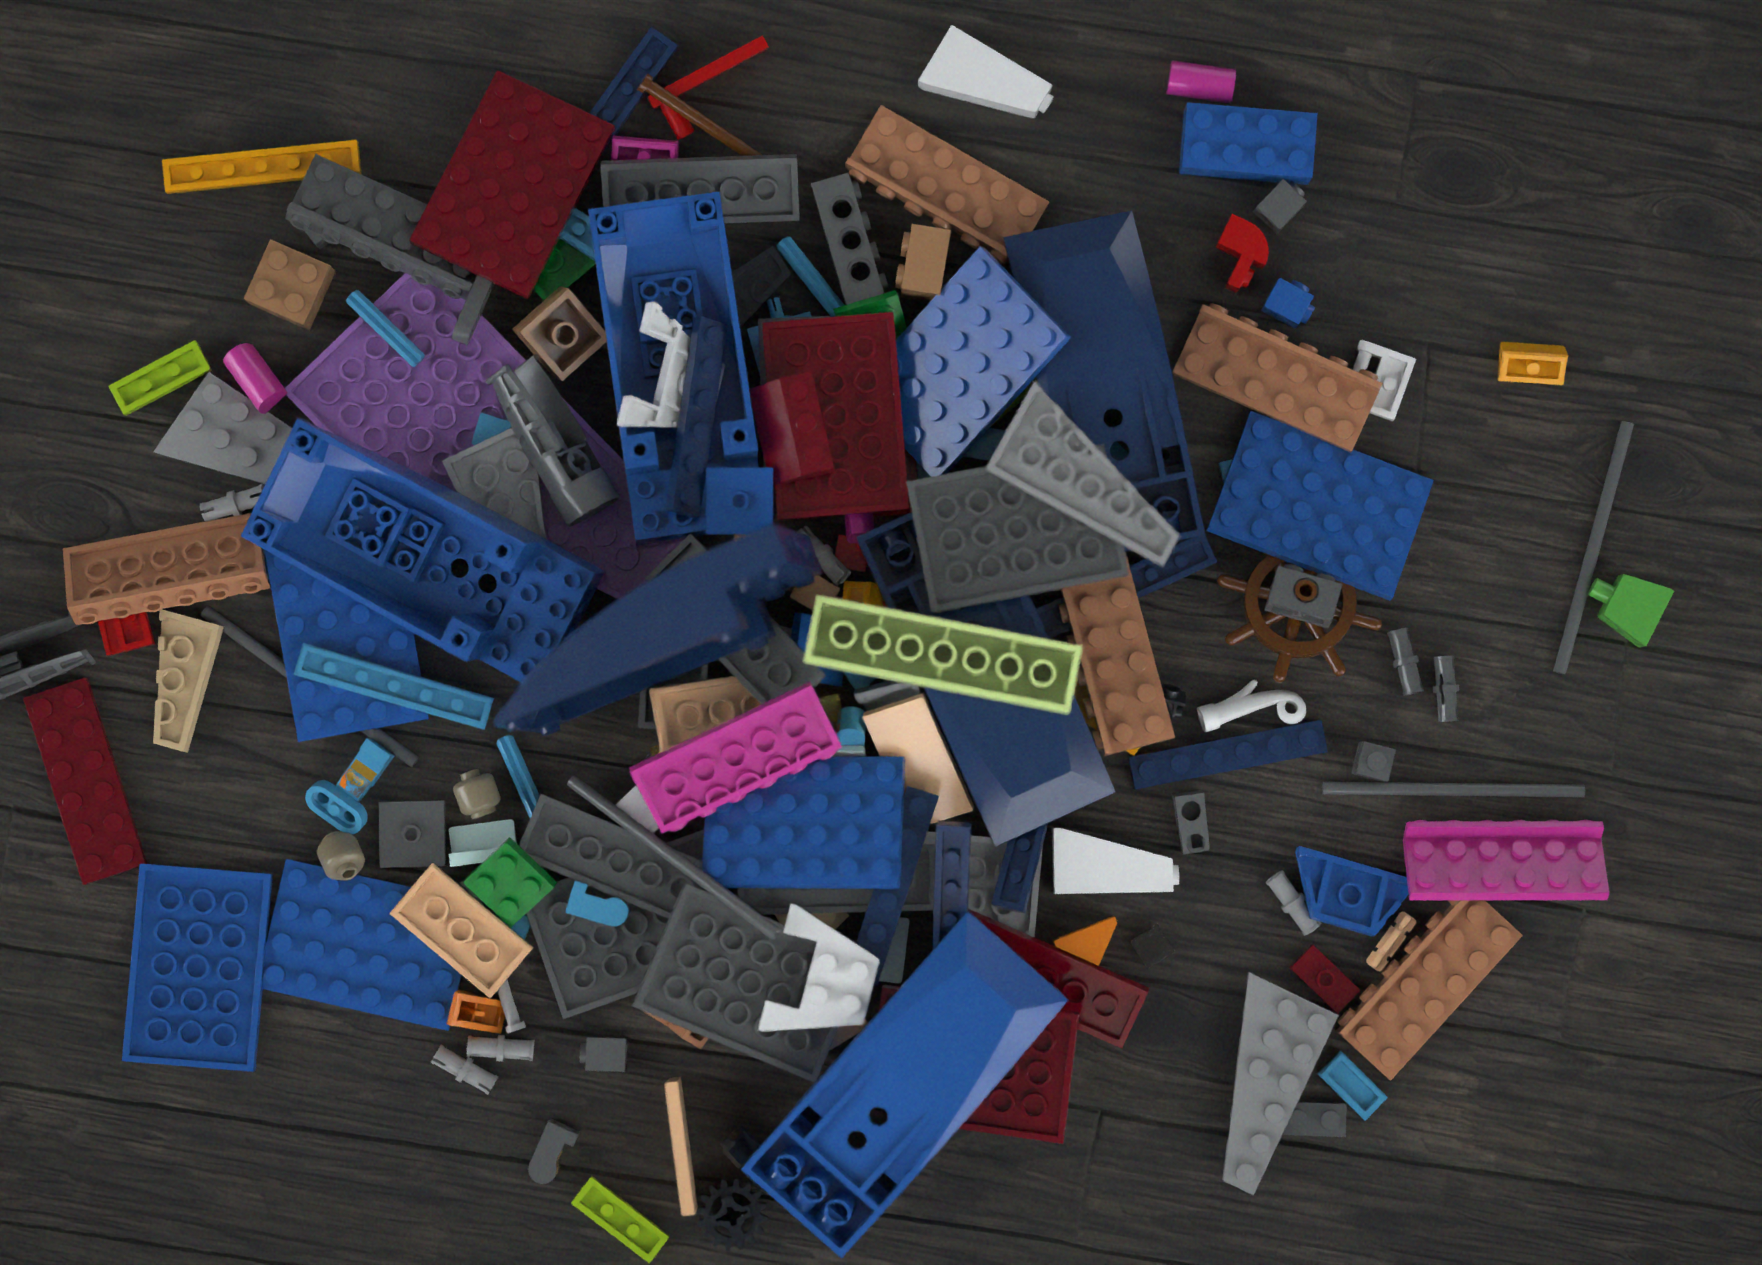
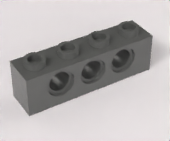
[811,173,889,305]

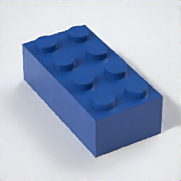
[1179,102,1318,185]

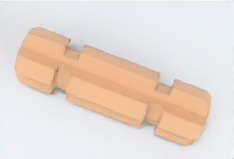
[1366,912,1416,972]

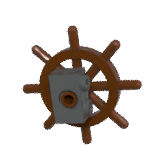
[1217,553,1382,683]

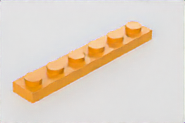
[162,140,361,194]

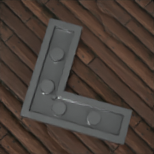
[1282,1101,1347,1137]

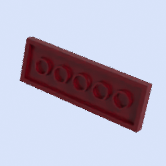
[23,677,148,885]
[968,908,1149,1048]

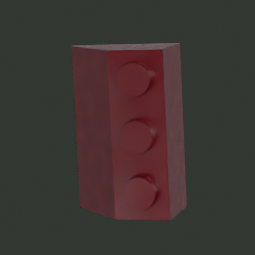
[749,371,835,486]

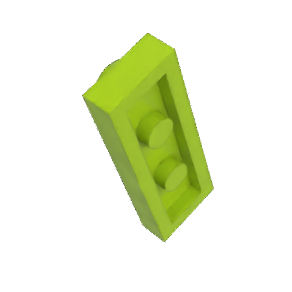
[108,340,212,416]
[571,1176,670,1264]

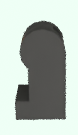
[1172,790,1209,855]
[528,1119,581,1184]

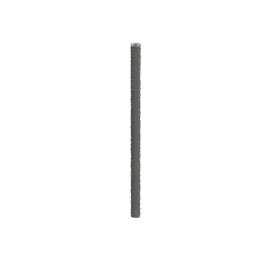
[1553,421,1634,675]
[200,606,420,768]
[567,775,781,940]
[1322,781,1585,797]

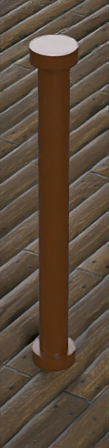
[637,73,763,156]

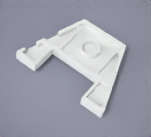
[617,302,725,428]
[758,903,880,1031]

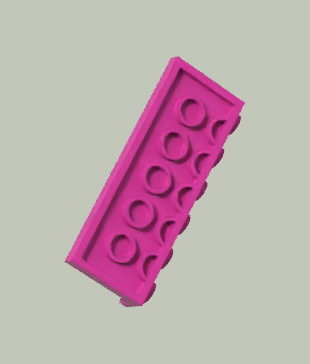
[629,681,842,833]
[1403,820,1610,900]

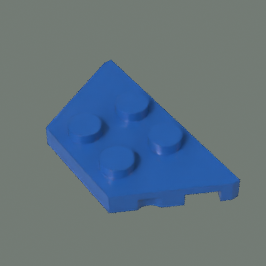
[1295,846,1408,937]

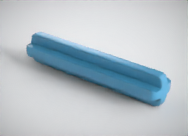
[777,236,844,317]
[346,290,425,367]
[497,735,540,818]

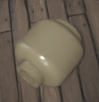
[453,768,501,819]
[317,831,365,881]

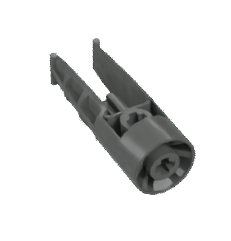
[486,354,620,527]
[0,612,96,700]

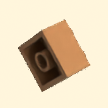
[895,224,951,303]
[244,239,336,330]
[512,286,607,381]

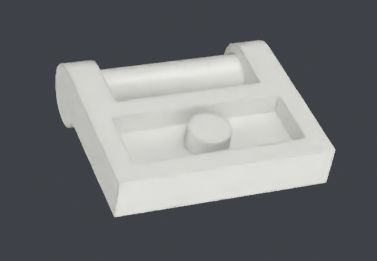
[1353,340,1416,421]

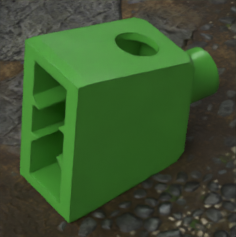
[1588,574,1674,648]

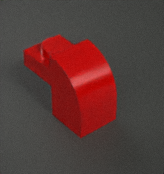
[1215,214,1269,293]

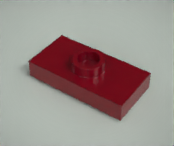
[1289,944,1360,1014]

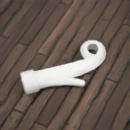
[1197,680,1306,732]

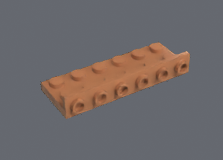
[845,105,1049,265]
[1172,303,1383,453]
[63,513,270,625]
[1054,552,1175,756]
[1336,900,1523,1081]

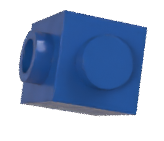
[1261,278,1315,329]

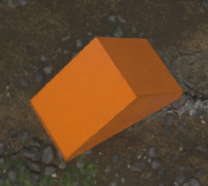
[1052,916,1117,966]
[447,990,505,1034]

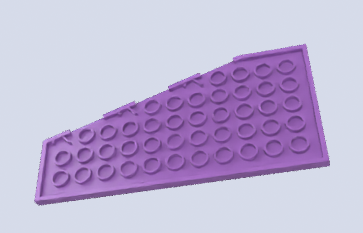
[285,273,684,599]

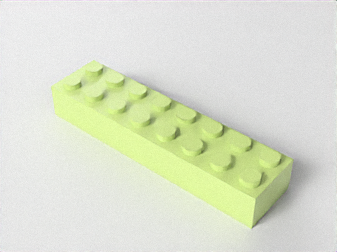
[804,595,1082,715]

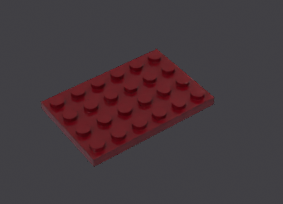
[409,70,615,299]
[762,312,909,520]
[869,985,1080,1144]

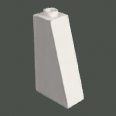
[918,25,1054,119]
[1052,828,1179,894]

